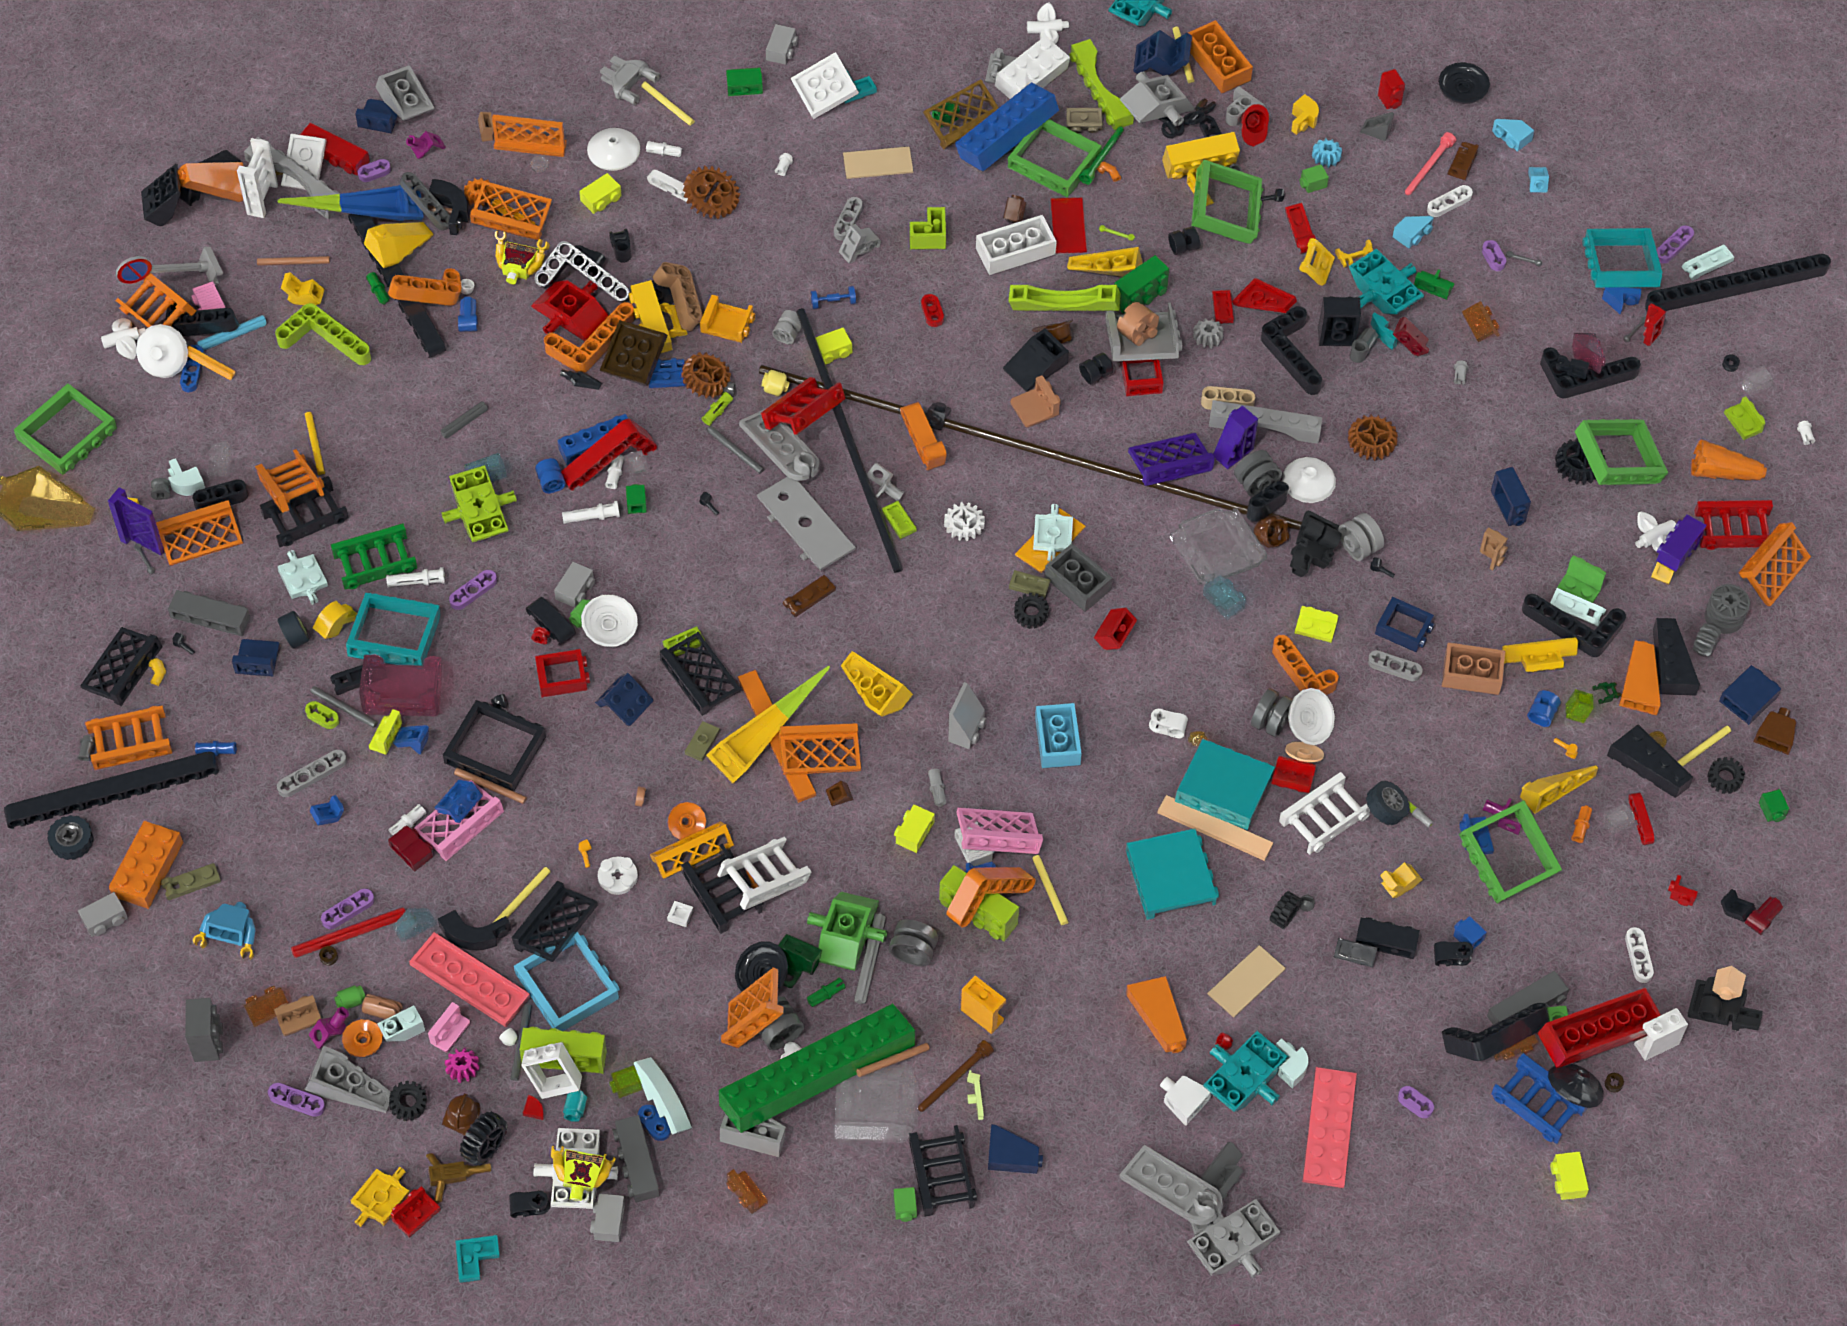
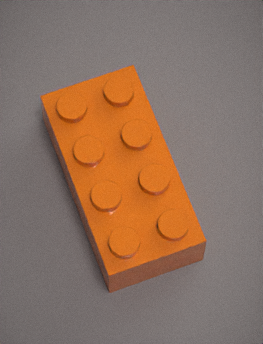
[1188,20,1253,93]
[109,821,183,909]

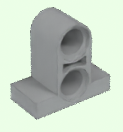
[1225,86,1265,126]
[839,224,881,264]

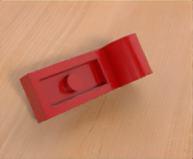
[1285,203,1316,254]

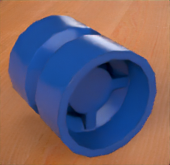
[535,458,566,494]
[1527,690,1561,727]

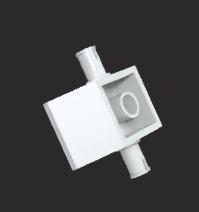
[534,1128,618,1209]

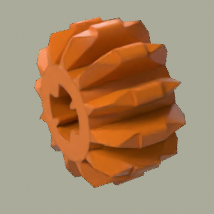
[464,177,494,207]

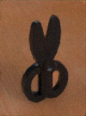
[1183,98,1216,125]
[1159,117,1184,138]

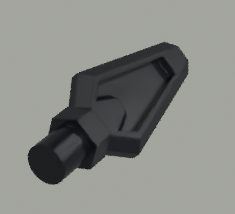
[560,369,602,390]

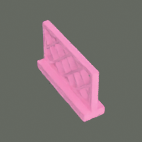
[415,780,504,861]
[956,808,1043,854]

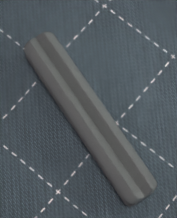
[440,401,488,439]

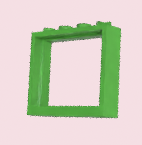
[1008,119,1101,198]
[1191,160,1263,244]
[14,384,117,475]
[1574,419,1668,485]
[1459,800,1562,903]

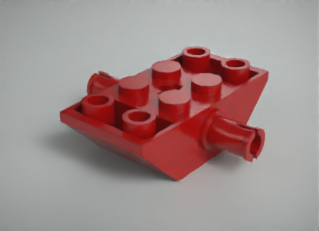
[531,280,609,341]

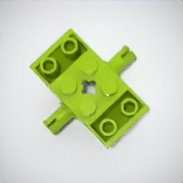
[441,465,517,543]

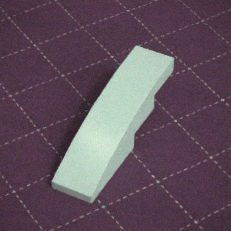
[634,1057,692,1135]

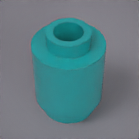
[563,1090,587,1122]

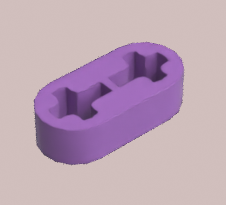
[358,159,391,182]
[1482,240,1506,271]
[1398,1086,1434,1118]

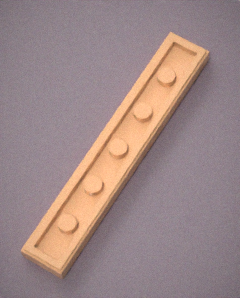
[1158,795,1273,861]

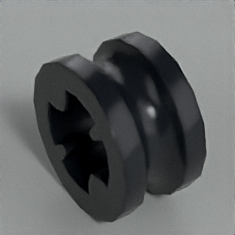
[1722,354,1740,372]

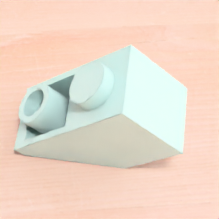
[377,1006,425,1041]

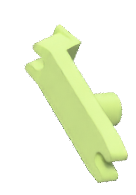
[967,1070,984,1120]

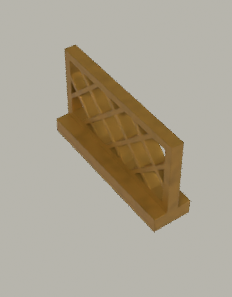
[923,79,998,149]

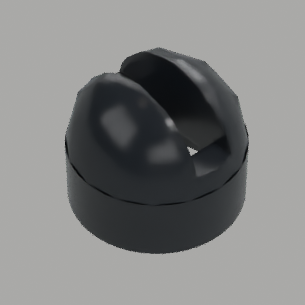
[491,694,508,709]

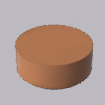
[635,786,646,807]

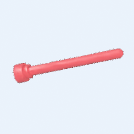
[1405,132,1456,195]

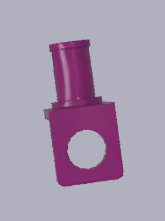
[406,131,446,159]
[1482,798,1522,835]
[309,1007,349,1049]

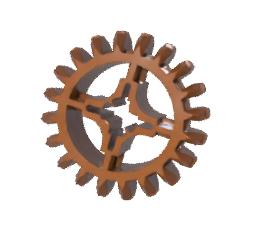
[681,352,731,398]
[1348,414,1398,461]

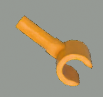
[1554,738,1578,759]
[578,839,591,868]

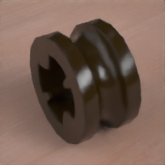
[319,946,338,966]
[1604,1073,1624,1093]

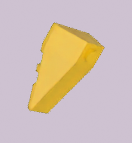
[364,222,433,268]
[1067,247,1143,277]
[841,651,913,717]
[1520,765,1598,814]

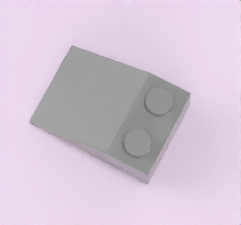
[375,65,434,121]
[948,682,987,749]

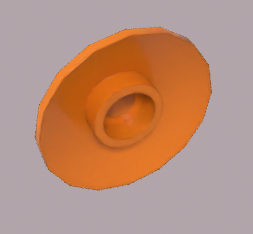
[667,802,706,840]
[342,1019,383,1057]

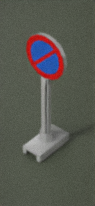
[116,247,223,285]

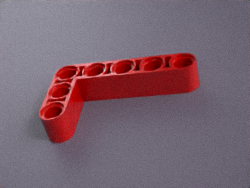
[561,419,657,491]

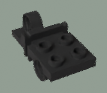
[1290,510,1342,577]
[1688,977,1763,1031]

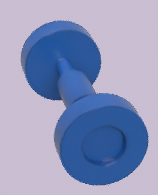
[810,286,856,309]

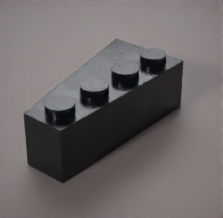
[1653,618,1700,696]
[1607,724,1693,798]

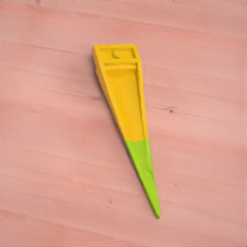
[706,666,830,784]

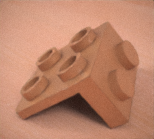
[1010,376,1061,427]

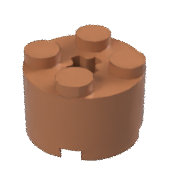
[1117,302,1159,346]

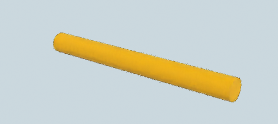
[305,412,325,475]

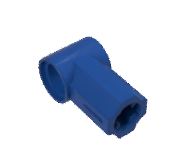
[458,297,478,332]

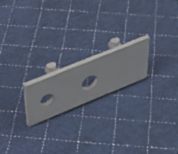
[757,476,855,571]

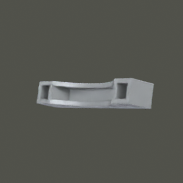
[244,137,340,219]
[1209,400,1323,444]

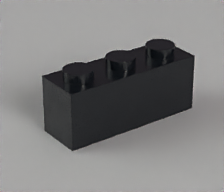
[1355,917,1420,959]

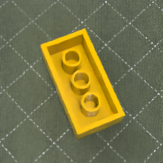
[1162,132,1240,180]

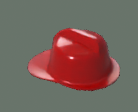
[1241,104,1269,147]

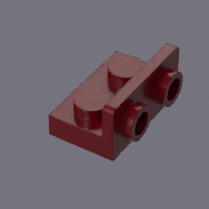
[1393,316,1429,357]

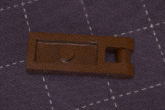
[782,575,836,617]

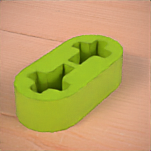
[305,701,339,729]

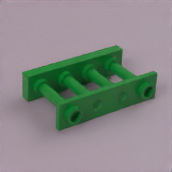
[330,523,417,590]

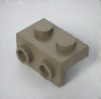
[1066,108,1102,133]

